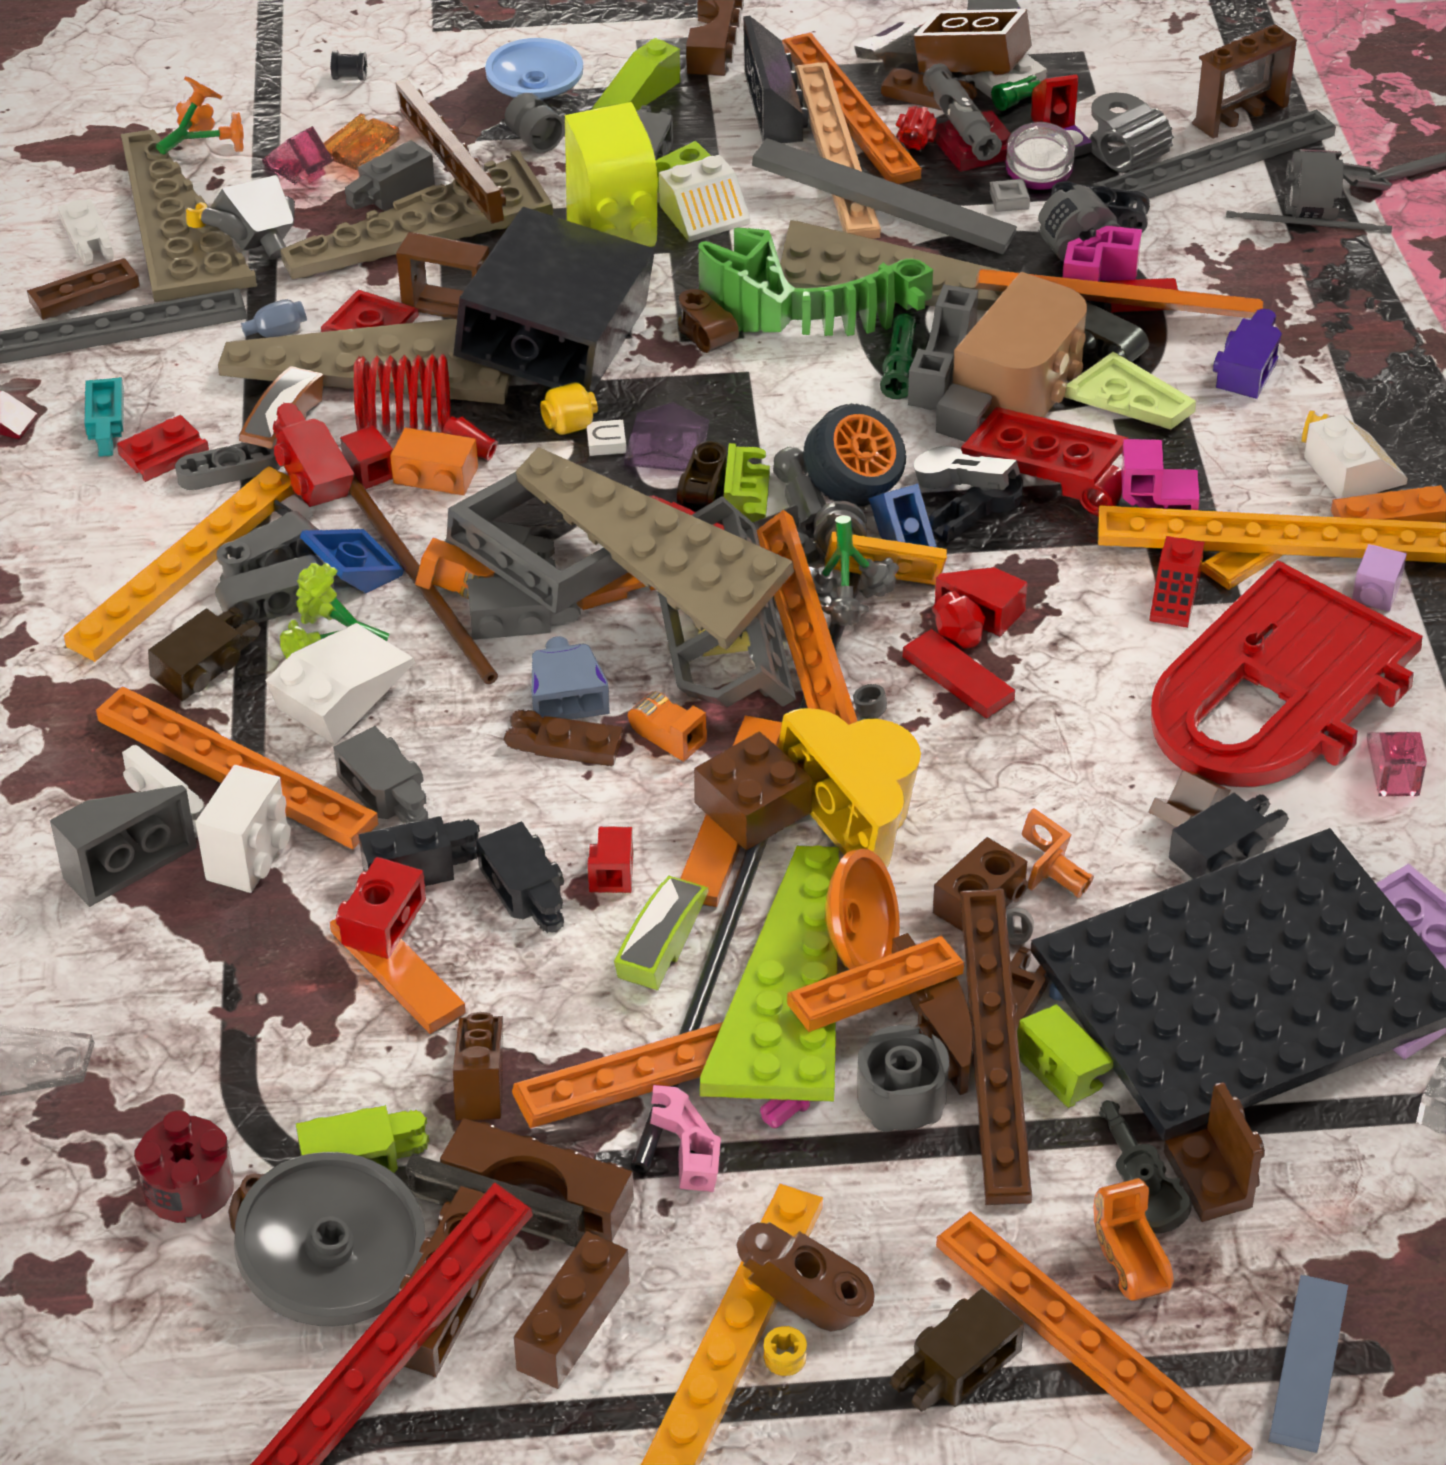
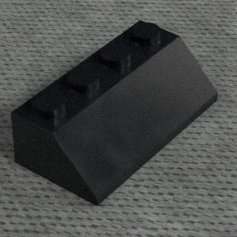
[743,16,808,143]

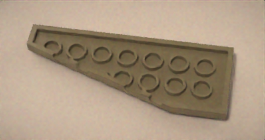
[218,319,512,404]

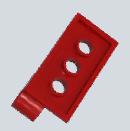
[961,407,1129,516]

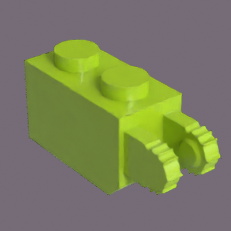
[295,1105,430,1173]

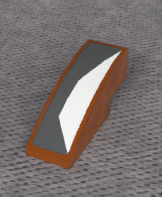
[239,366,323,449]

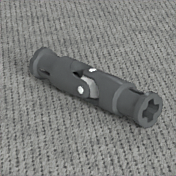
[923,64,1002,161]

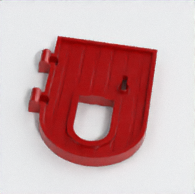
[1151,560,1423,787]

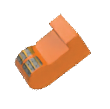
[415,537,494,599]
[628,691,707,762]

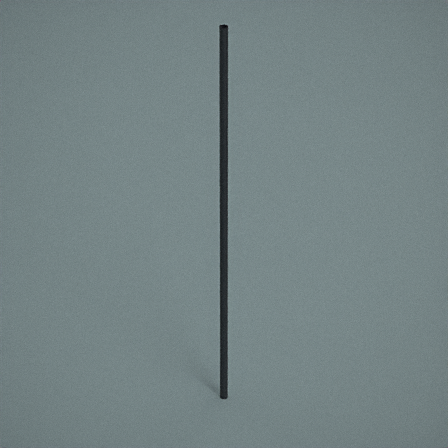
[631,572,861,1174]

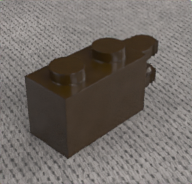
[148,607,261,702]
[889,1288,1024,1412]

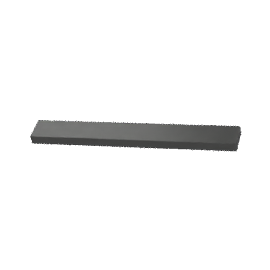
[1094,109,1336,204]
[752,138,1017,254]
[0,288,247,364]

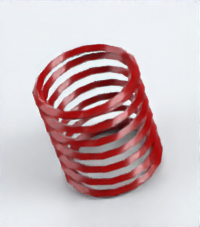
[354,353,450,436]

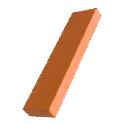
[330,919,466,1034]
[787,936,964,1032]

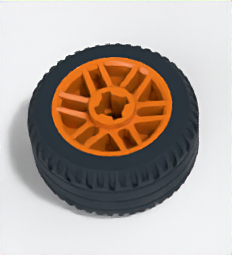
[803,403,907,507]

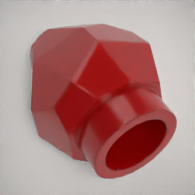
[932,591,986,649]

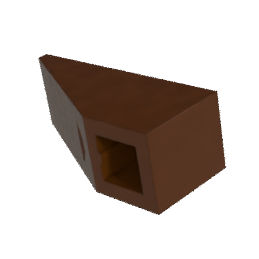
[453,1012,503,1121]

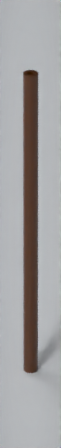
[349,474,498,684]

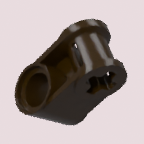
[677,441,727,506]

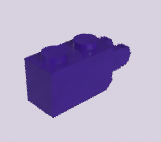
[1213,309,1282,399]

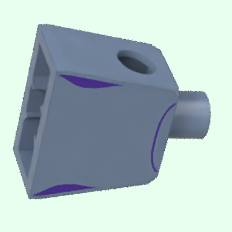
[531,636,610,720]

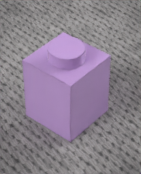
[1352,544,1407,612]

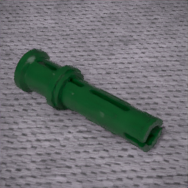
[880,314,916,400]

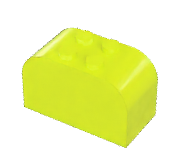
[565,102,658,247]

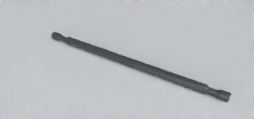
[1226,210,1392,233]

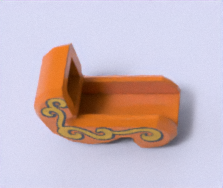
[1093,1178,1174,1301]

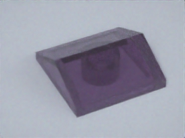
[624,402,710,471]

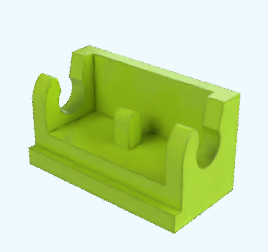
[724,443,770,522]
[1017,1004,1113,1108]

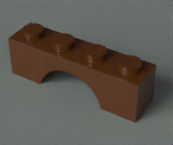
[686,0,744,76]
[440,1118,634,1242]

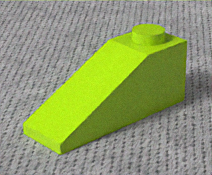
[592,38,681,111]

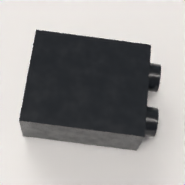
[453,207,655,392]

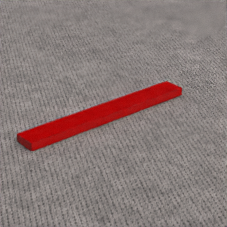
[250,1182,533,1465]

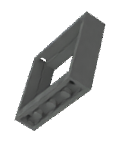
[446,472,628,614]

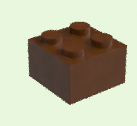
[694,731,812,851]

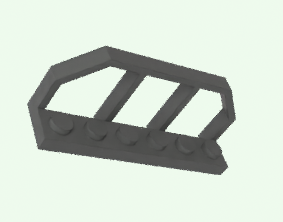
[658,496,796,707]

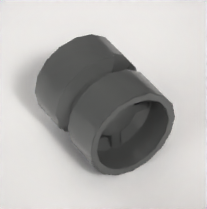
[504,93,565,153]

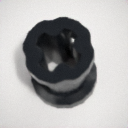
[330,50,368,81]

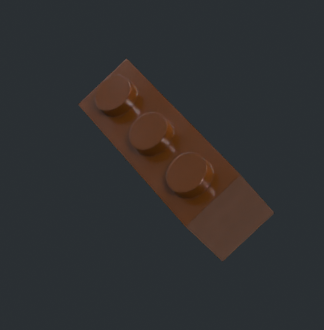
[513,1231,630,1389]

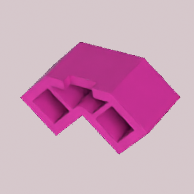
[1063,226,1142,282]
[1121,439,1199,510]

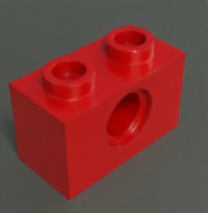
[336,857,426,959]

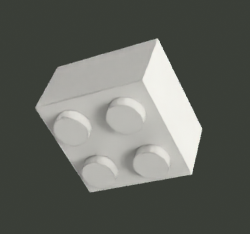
[195,765,291,893]

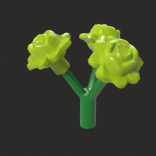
[280,563,389,659]

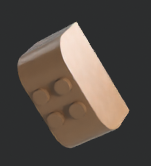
[953,272,1087,419]

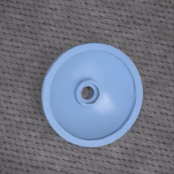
[485,38,583,100]

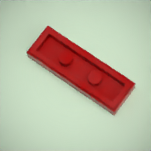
[902,629,1015,719]

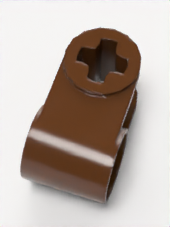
[678,289,739,353]

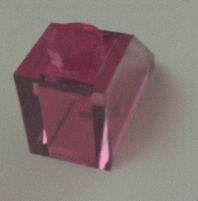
[262,126,334,185]
[1366,732,1427,797]

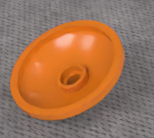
[825,849,900,970]

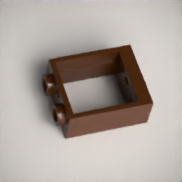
[396,232,489,319]

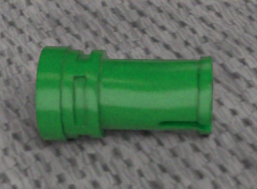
[991,75,1040,111]

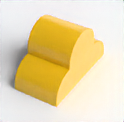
[778,708,921,868]

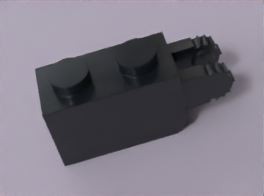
[476,821,564,933]

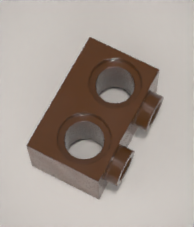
[932,837,1028,932]

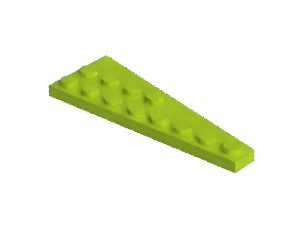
[699,845,839,1102]

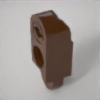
[736,1222,875,1332]

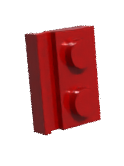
[117,414,209,482]

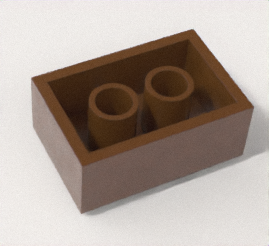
[914,9,1032,75]

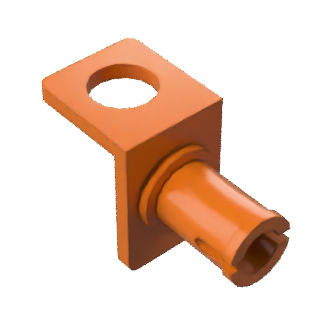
[1021,808,1094,898]

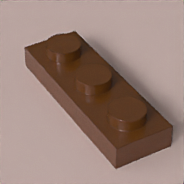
[27,258,140,320]

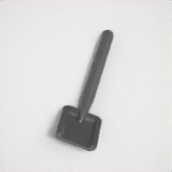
[1343,152,1446,190]

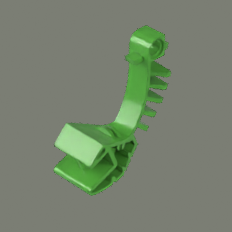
[698,227,933,336]

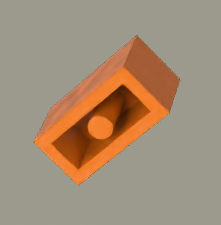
[391,427,478,496]

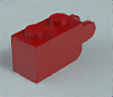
[272,402,354,507]

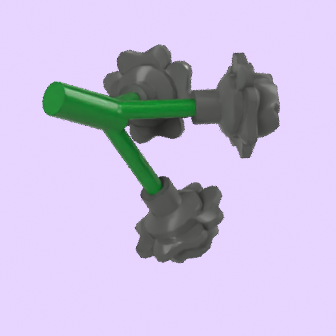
[809,516,899,626]

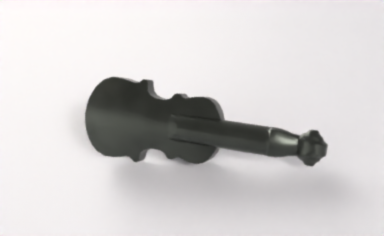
[1099,1100,1192,1234]

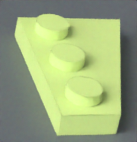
[1064,352,1196,429]

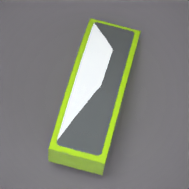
[614,875,709,990]

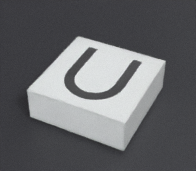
[587,420,626,456]

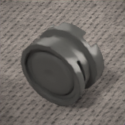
[814,501,867,558]

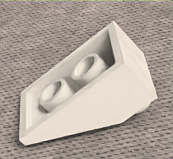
[265,623,415,745]

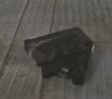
[854,22,921,71]

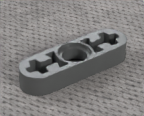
[175,442,282,490]

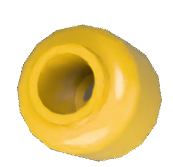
[540,383,598,435]

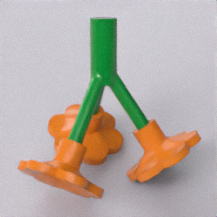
[156,76,244,155]

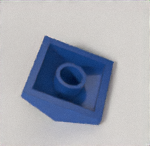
[300,529,404,593]

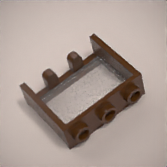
[1192,24,1297,139]

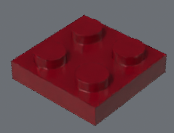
[934,111,1016,172]

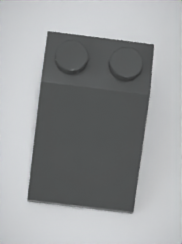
[50,785,197,907]

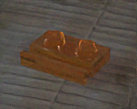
[320,113,400,171]

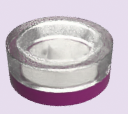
[1006,122,1075,190]

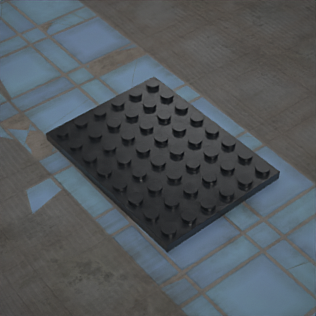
[1030,828,1446,1141]

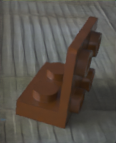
[1163,1082,1265,1222]

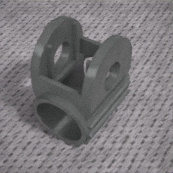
[1089,92,1174,173]

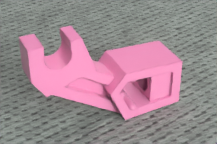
[650,1085,721,1192]

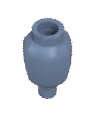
[240,299,307,338]

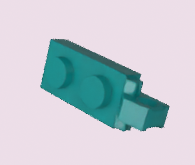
[84,377,124,457]

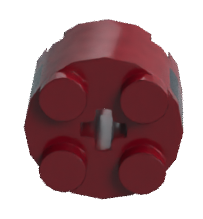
[134,1110,234,1223]

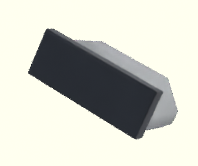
[274,495,313,519]

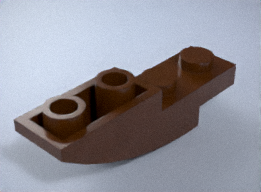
[892,933,972,1095]

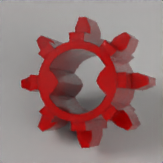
[895,106,938,150]

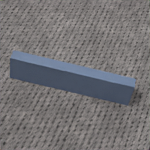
[1268,1275,1348,1453]

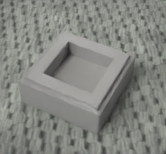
[990,179,1030,212]

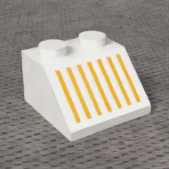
[659,155,750,242]
[1304,414,1408,499]

